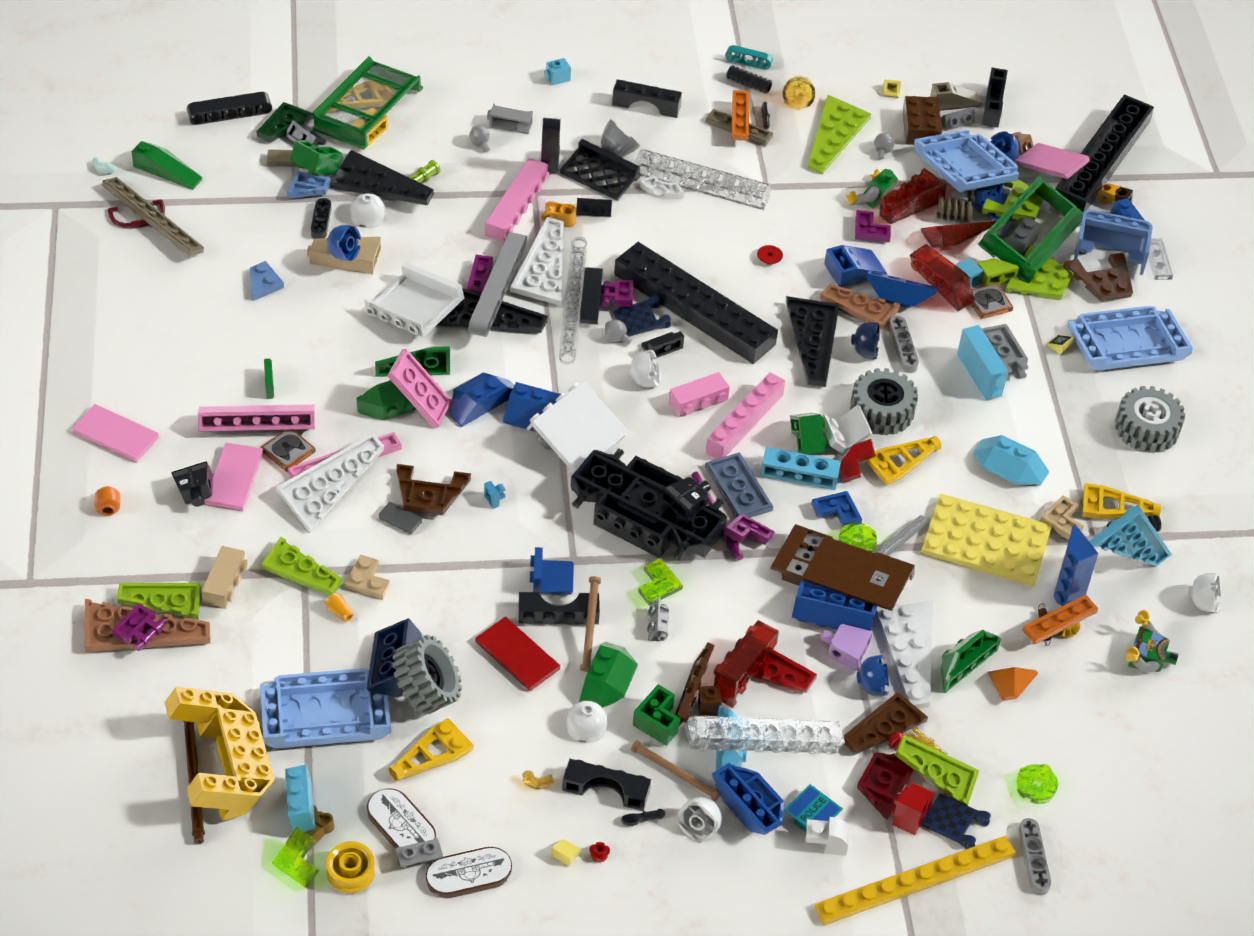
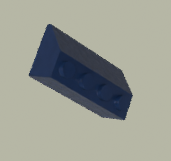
[367,618,422,698]

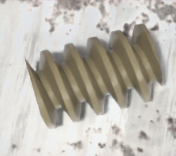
[936,197,974,223]

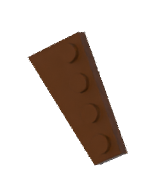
[675,642,715,727]
[841,692,928,754]

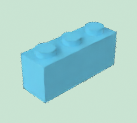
[285,764,315,833]

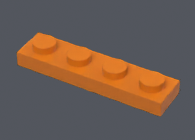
[731,90,749,141]
[1022,594,1098,645]

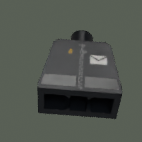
[171,461,213,507]
[662,477,711,523]

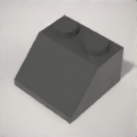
[997,217,1041,257]

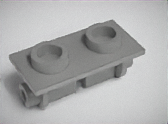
[941,107,975,131]
[647,598,669,641]
[396,838,443,868]

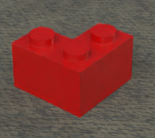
[891,782,935,835]

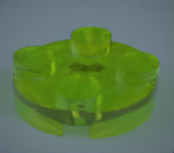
[838,523,877,552]
[1015,764,1059,804]

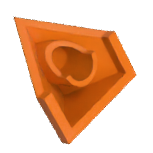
[988,667,1038,701]

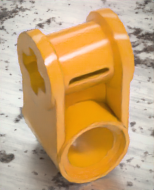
[541,201,576,227]

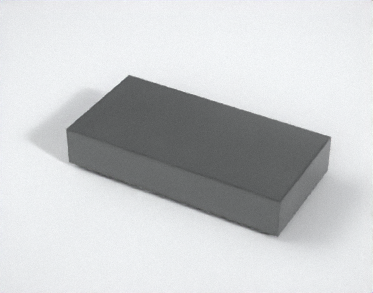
[379,501,422,535]

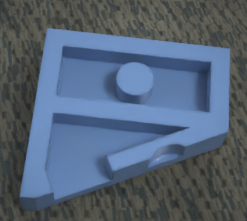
[287,171,331,199]
[250,261,284,301]

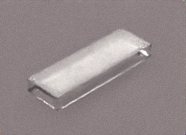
[1148,238,1173,280]

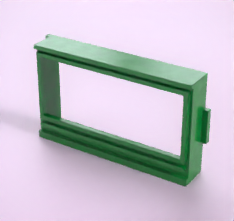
[977,176,1083,283]

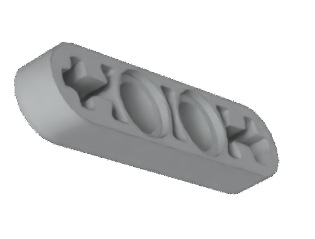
[889,316,919,373]
[1018,818,1051,895]

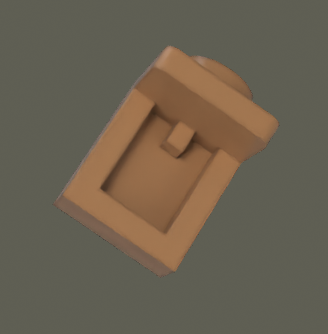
[1012,132,1033,155]

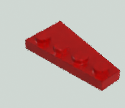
[726,636,817,693]

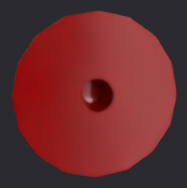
[757,245,783,264]

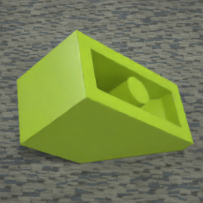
[977,258,1019,287]

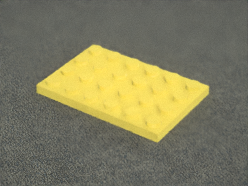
[921,493,1052,587]

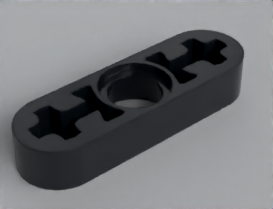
[311,198,332,239]

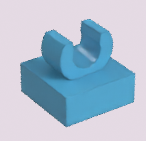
[484,481,506,509]

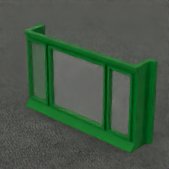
[312,56,423,150]

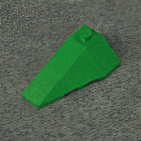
[132,141,203,190]
[375,346,450,377]

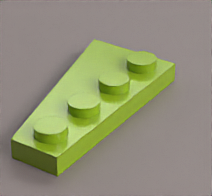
[261,537,342,596]
[117,583,201,620]
[895,735,979,806]

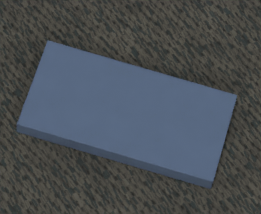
[705,452,774,518]

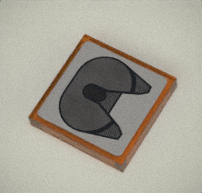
[965,283,1014,319]
[261,429,316,472]

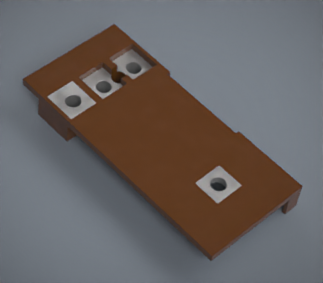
[771,524,915,611]

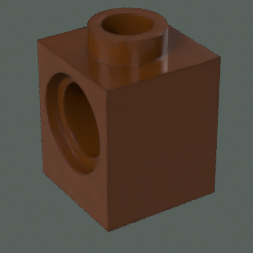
[697,686,722,718]

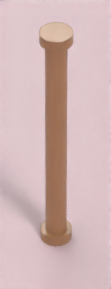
[580,576,601,672]
[631,740,720,801]

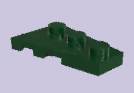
[256,102,313,142]

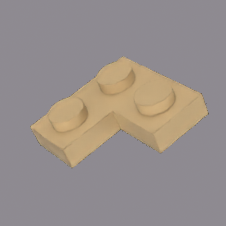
[1040,495,1084,540]
[345,555,390,600]

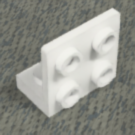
[821,405,872,455]

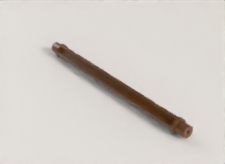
[183,721,205,844]

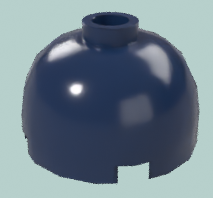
[851,322,880,359]

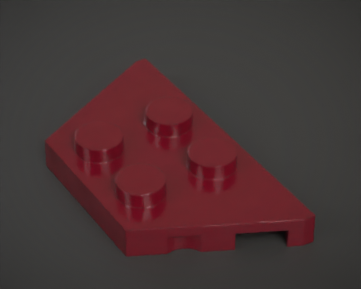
[857,753,914,820]

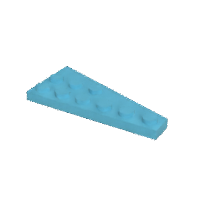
[1089,505,1172,567]

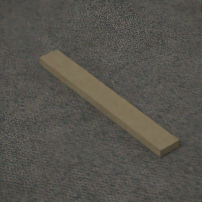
[102,177,204,256]

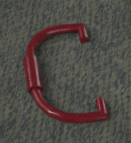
[108,199,165,228]

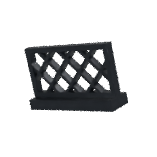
[560,139,640,201]

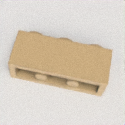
[201,546,248,609]

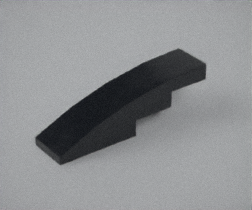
[580,267,603,325]

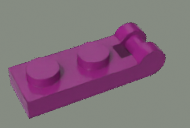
[467,254,493,294]

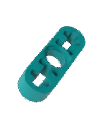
[725,45,773,70]

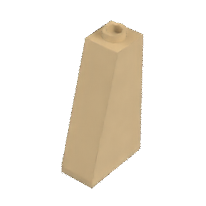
[307,236,381,274]

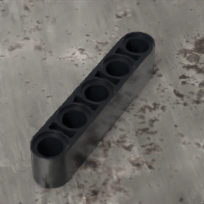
[186,92,272,125]

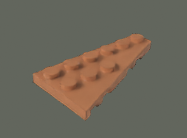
[85,599,210,652]

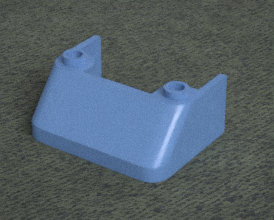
[1073,210,1153,275]

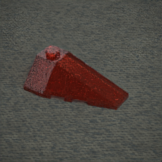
[921,221,996,251]

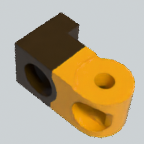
[1097,183,1133,204]

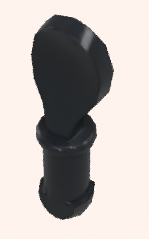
[761,101,770,129]
[621,808,666,826]

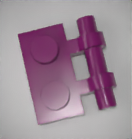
[600,280,633,307]
[112,604,167,651]

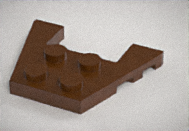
[1063,253,1133,301]
[396,464,471,516]

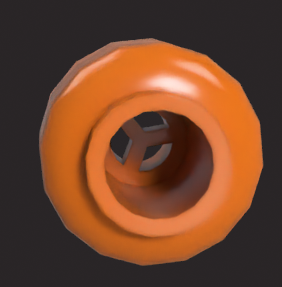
[94,486,120,516]

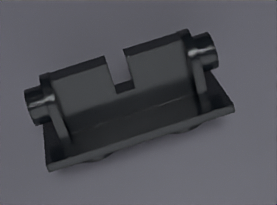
[576,198,612,217]

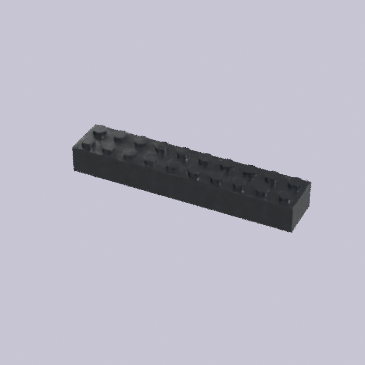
[1055,94,1154,212]
[614,241,778,364]

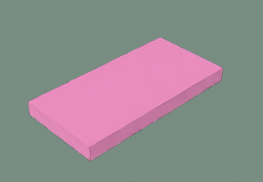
[1015,143,1090,179]
[387,349,452,428]
[72,404,159,462]
[205,442,263,511]

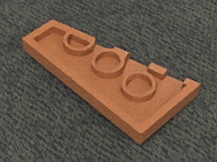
[820,284,900,330]

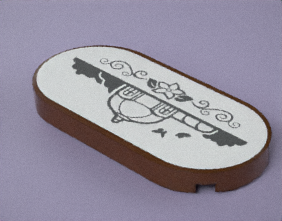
[367,788,436,849]
[426,847,512,898]

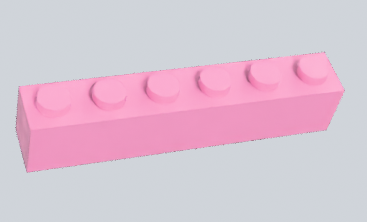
[485,158,549,242]
[706,372,785,459]
[198,404,315,431]

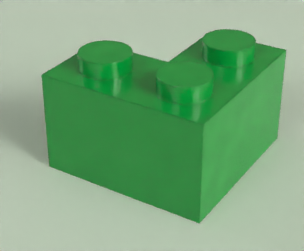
[290,140,343,176]
[790,412,827,454]
[633,684,680,746]

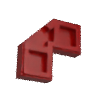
[839,439,876,483]

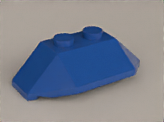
[866,270,938,308]
[450,372,514,427]
[712,763,785,835]

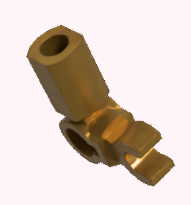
[299,805,335,851]

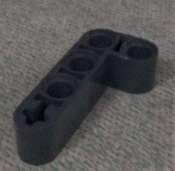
[541,118,561,172]

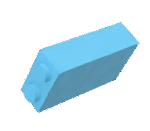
[957,325,1008,400]

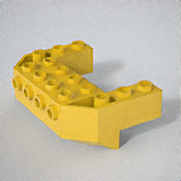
[164,687,275,820]

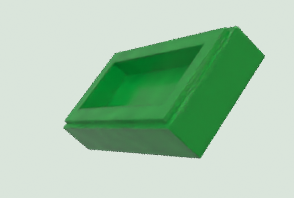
[264,358,274,399]

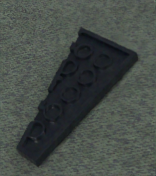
[330,150,434,206]
[437,288,548,333]
[785,296,839,387]

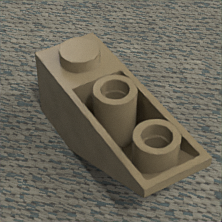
[930,82,982,109]

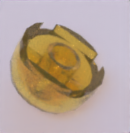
[782,75,816,110]

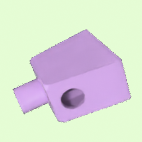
[821,624,872,671]

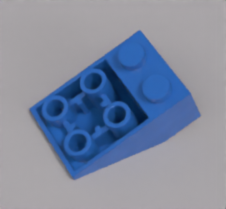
[824,245,887,287]

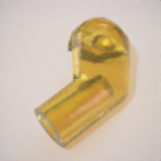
[522,771,554,790]

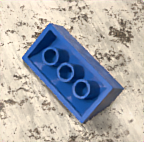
[503,382,561,432]
[1053,525,1098,607]
[791,580,877,631]

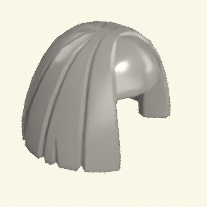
[601,119,640,157]

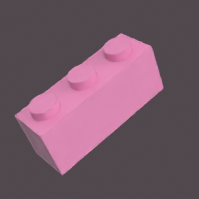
[669,372,730,417]

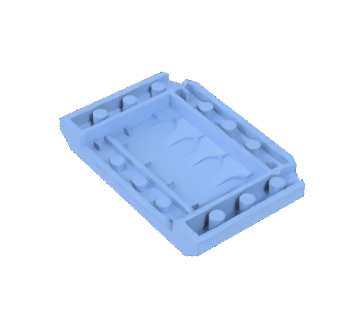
[914,130,1019,193]
[1067,306,1193,371]
[260,668,391,749]

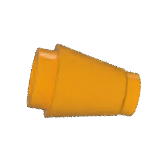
[325,593,354,622]

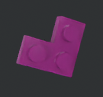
[855,210,891,243]
[724,513,775,545]

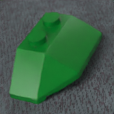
[356,380,416,420]
[941,629,1001,693]
[579,642,638,708]

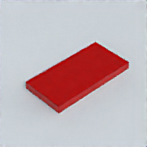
[475,616,560,691]

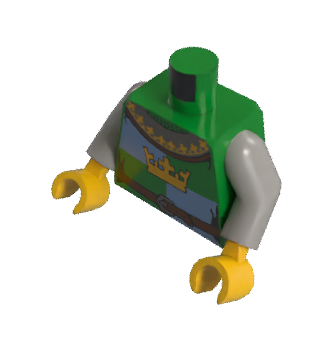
[846,169,898,209]
[1125,610,1179,673]

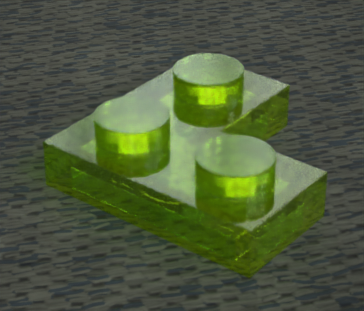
[638,558,683,605]
[272,827,320,888]

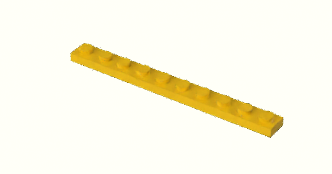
[814,835,1016,926]

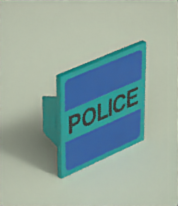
[784,784,843,832]

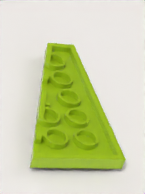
[808,94,871,175]

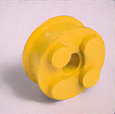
[326,841,375,894]

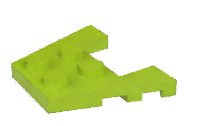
[981,179,1044,221]
[1005,245,1074,300]

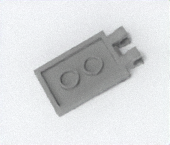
[981,324,1029,381]

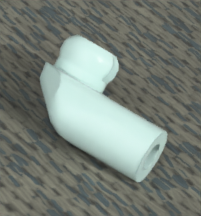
[92,157,115,174]

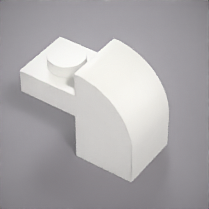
[805,817,849,856]

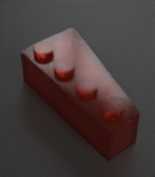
[879,168,946,224]
[910,244,975,312]
[713,620,779,708]

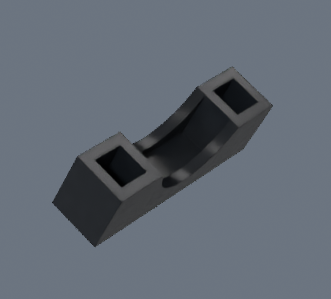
[982,67,1008,128]
[612,79,682,118]
[518,592,600,625]
[562,758,651,811]

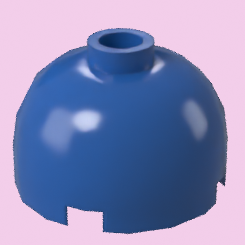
[990,131,1019,161]
[327,225,361,261]
[856,655,889,696]

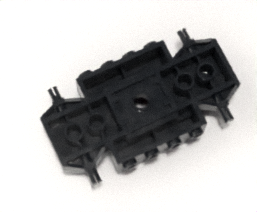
[570,448,727,560]

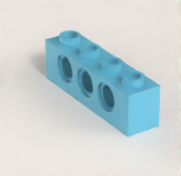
[760,447,841,490]

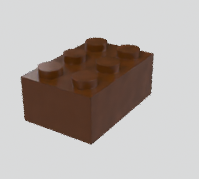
[902,96,942,145]

